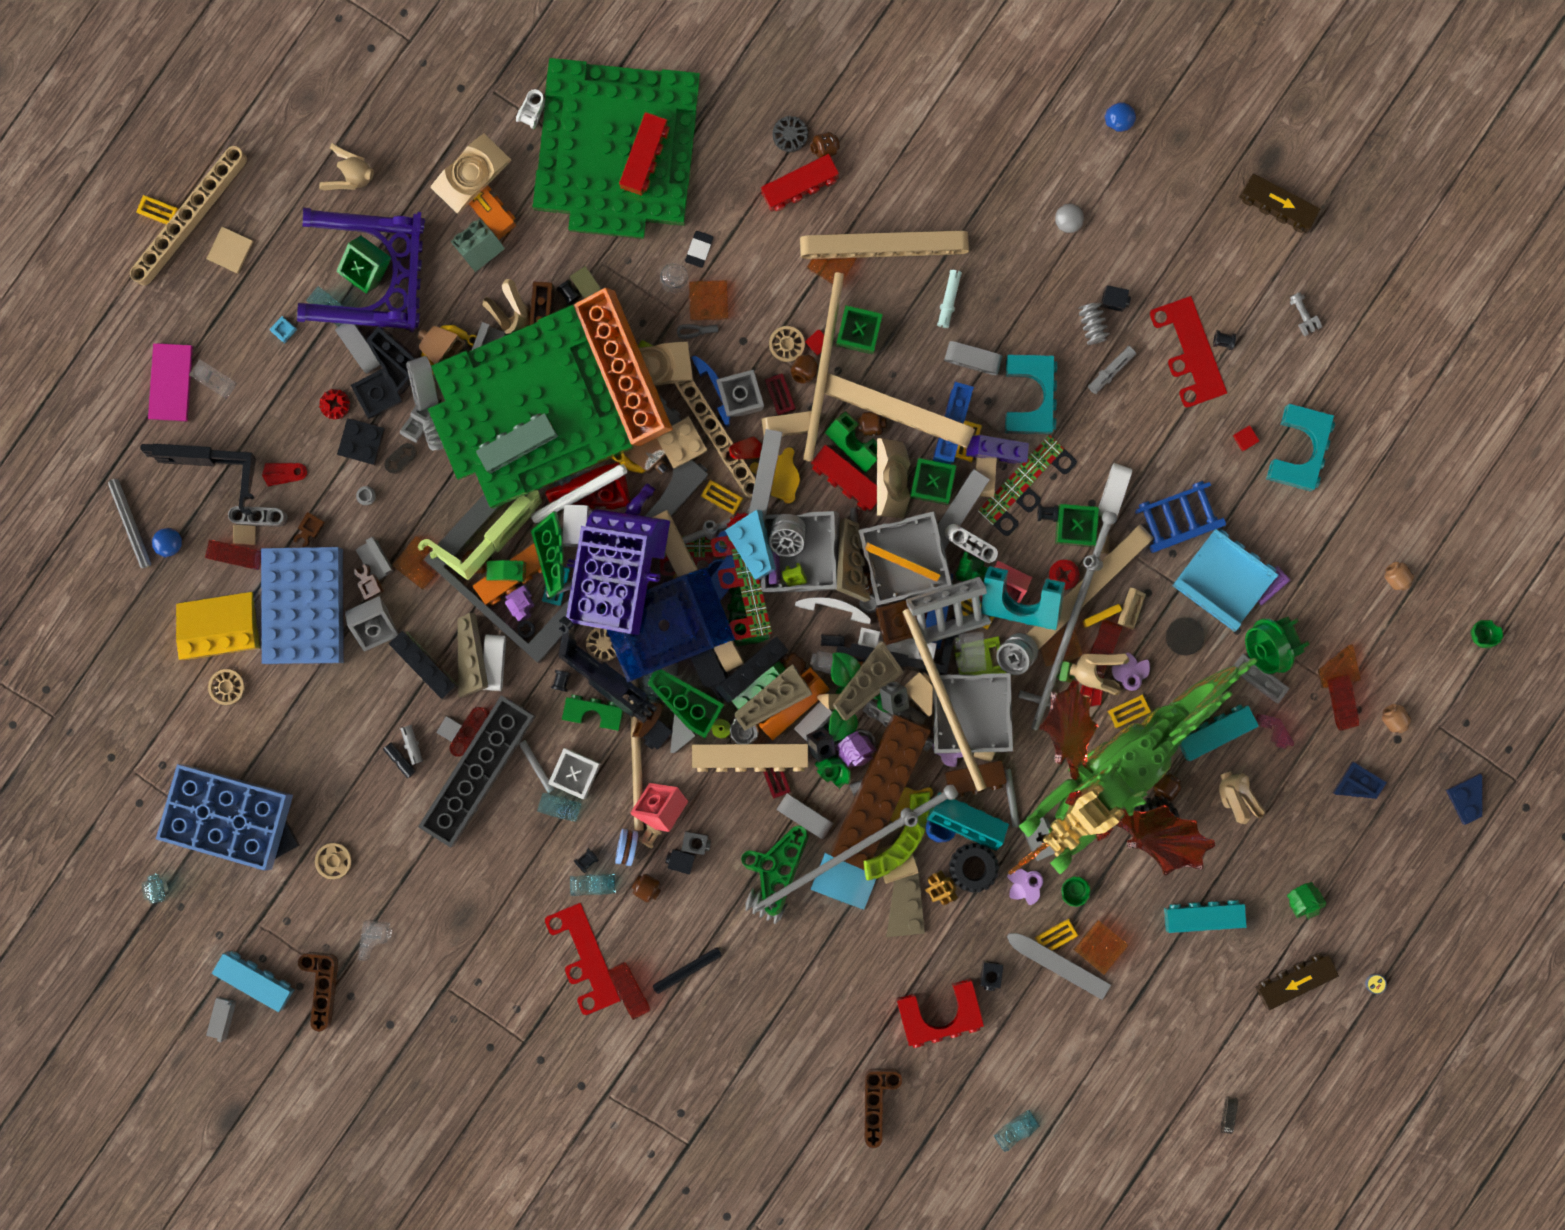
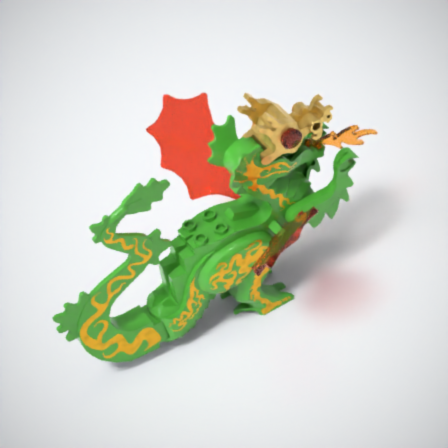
[1008,658,1258,875]

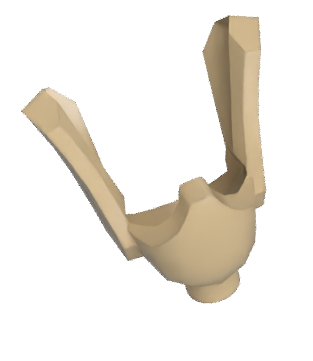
[319,143,374,191]
[482,279,530,334]
[1070,654,1129,695]
[1219,771,1265,824]

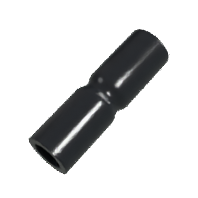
[383,742,416,779]

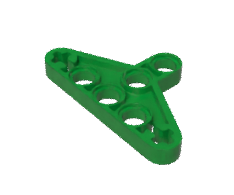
[741,825,808,916]

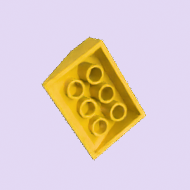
[176,592,261,660]

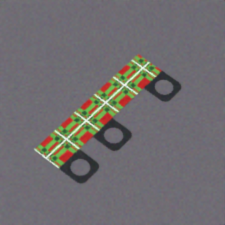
[978,435,1077,536]

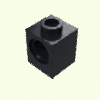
[1100,285,1131,312]
[643,719,673,750]
[806,727,836,762]
[665,849,696,875]
[980,961,1004,991]

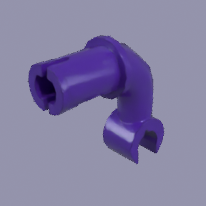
[625,483,656,515]

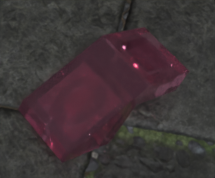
[1256,714,1294,749]

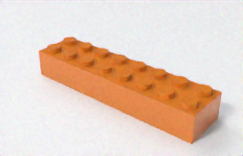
[573,287,673,446]

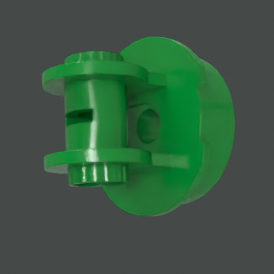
[1245,616,1310,674]

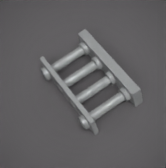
[906,577,991,644]

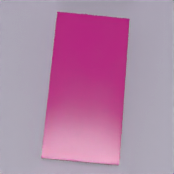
[148,343,193,422]

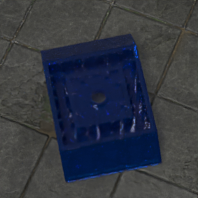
[600,567,735,683]

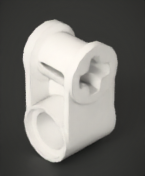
[516,89,545,129]

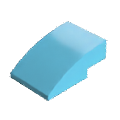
[810,853,876,910]

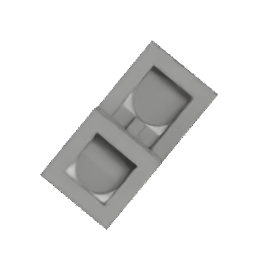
[400,404,431,443]

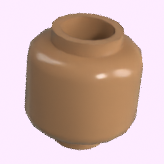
[1384,562,1414,591]
[1382,704,1411,733]

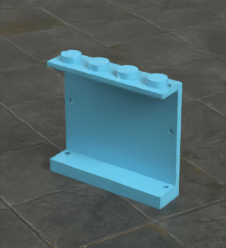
[1172,529,1278,632]

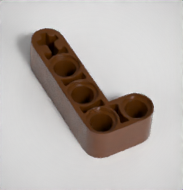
[298,952,338,1032]
[864,1068,902,1148]

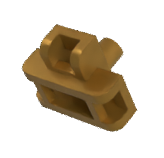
[925,870,958,905]

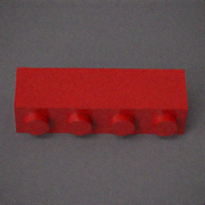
[619,112,670,196]
[760,154,839,212]
[811,445,877,512]

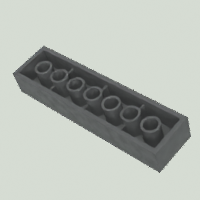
[418,695,536,848]

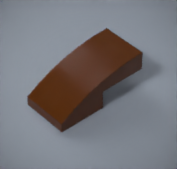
[632,703,664,738]

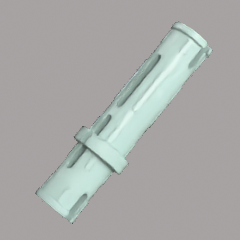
[937,270,962,328]

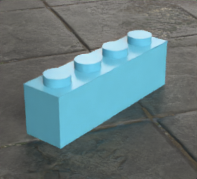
[212,951,295,1012]

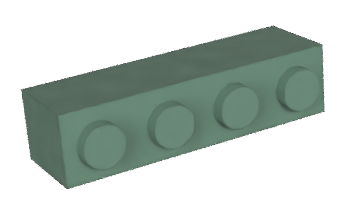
[476,413,558,474]

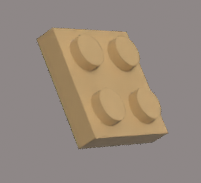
[657,417,707,469]

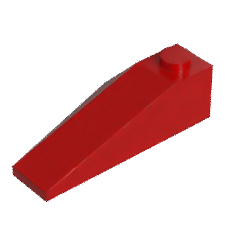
[545,462,630,509]

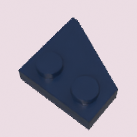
[1332,762,1387,799]
[1446,774,1482,825]

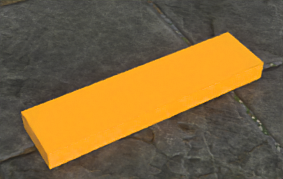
[865,543,940,581]

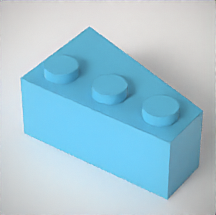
[725,510,776,580]

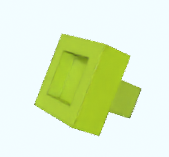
[782,563,807,587]

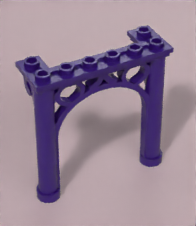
[297,207,425,333]

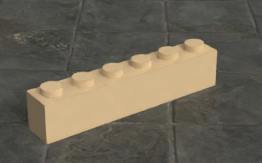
[692,744,809,772]

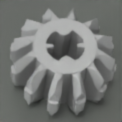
[423,418,444,451]

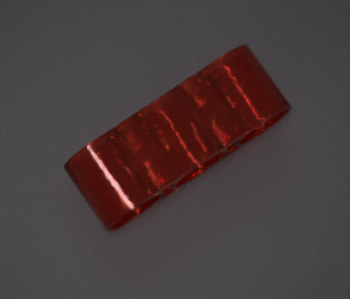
[205,540,261,570]
[1090,619,1123,677]
[1328,674,1359,731]
[449,707,490,757]
[608,961,651,1020]

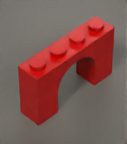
[896,979,984,1048]

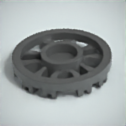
[772,116,808,152]

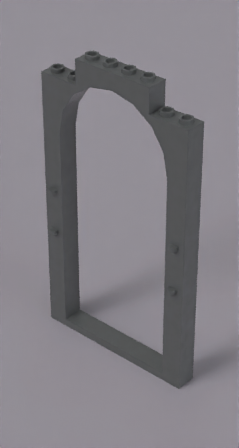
[424,395,709,663]

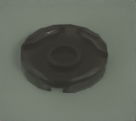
[1166,617,1205,656]

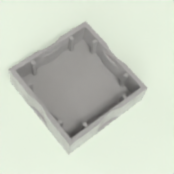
[761,511,840,593]
[859,511,953,605]
[933,673,1013,753]

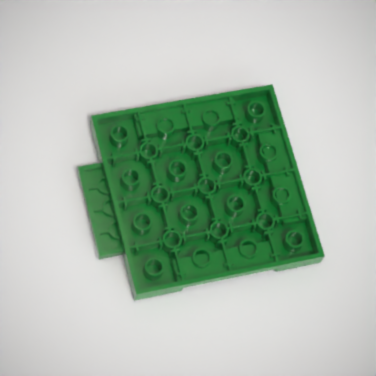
[532,58,701,239]
[428,305,634,509]

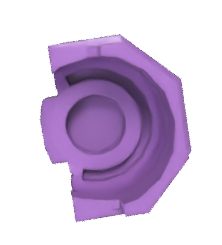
[505,585,535,622]
[836,731,876,768]

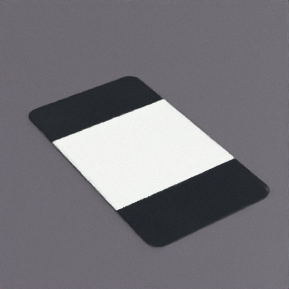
[685,231,713,268]

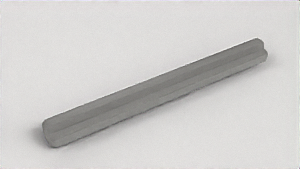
[108,479,151,568]

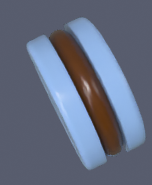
[615,829,638,866]

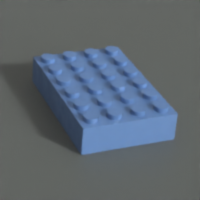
[261,547,344,664]
[156,764,293,871]

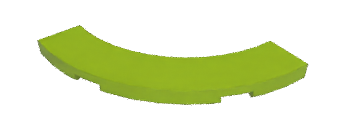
[864,791,930,881]

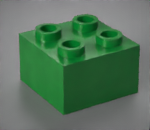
[336,235,391,294]
[836,305,883,355]
[910,458,956,505]
[1055,504,1099,547]

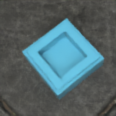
[269,316,297,343]

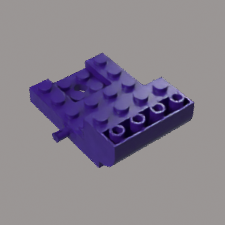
[566,509,670,635]

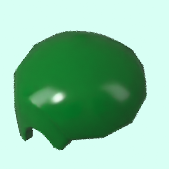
[1470,620,1504,649]
[1061,876,1091,907]

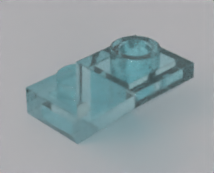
[570,874,615,896]
[994,1110,1039,1152]

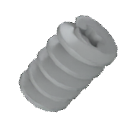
[1078,303,1110,345]
[745,887,788,924]

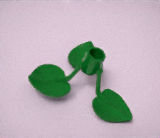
[829,652,895,741]

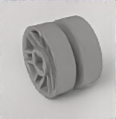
[769,514,806,557]
[996,633,1038,675]

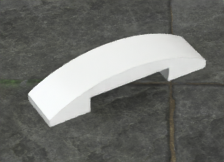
[795,598,871,624]
[858,627,937,661]

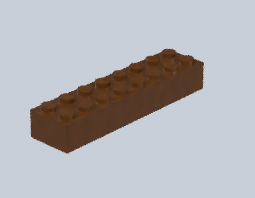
[830,713,931,870]

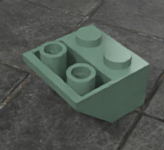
[450,218,505,272]

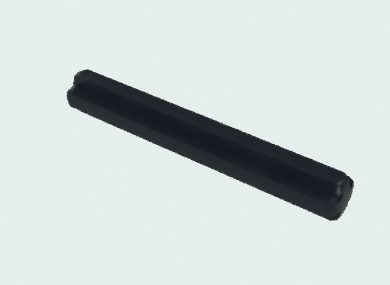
[653,947,722,994]

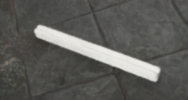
[531,464,627,523]

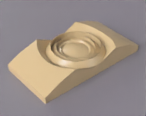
[431,133,512,214]
[639,342,693,386]
[877,438,910,519]

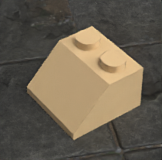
[904,672,933,717]

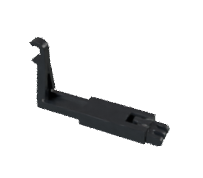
[140,443,256,515]
[559,616,657,723]
[836,616,960,675]

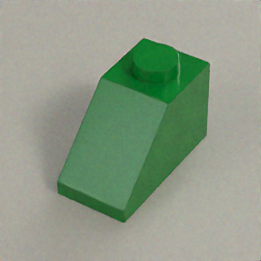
[486,560,526,582]

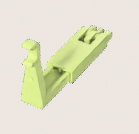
[418,490,542,580]

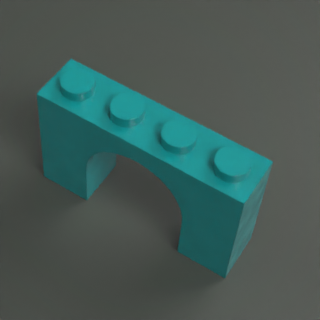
[1005,355,1057,435]
[1266,404,1335,491]
[981,566,1065,630]

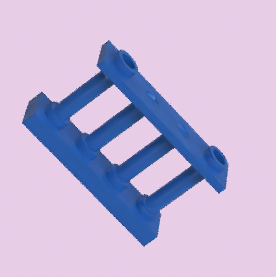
[932,382,974,464]
[1135,481,1226,553]

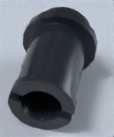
[821,634,845,647]

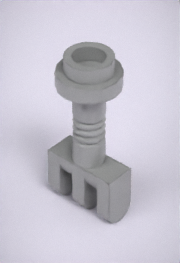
[1289,292,1322,336]

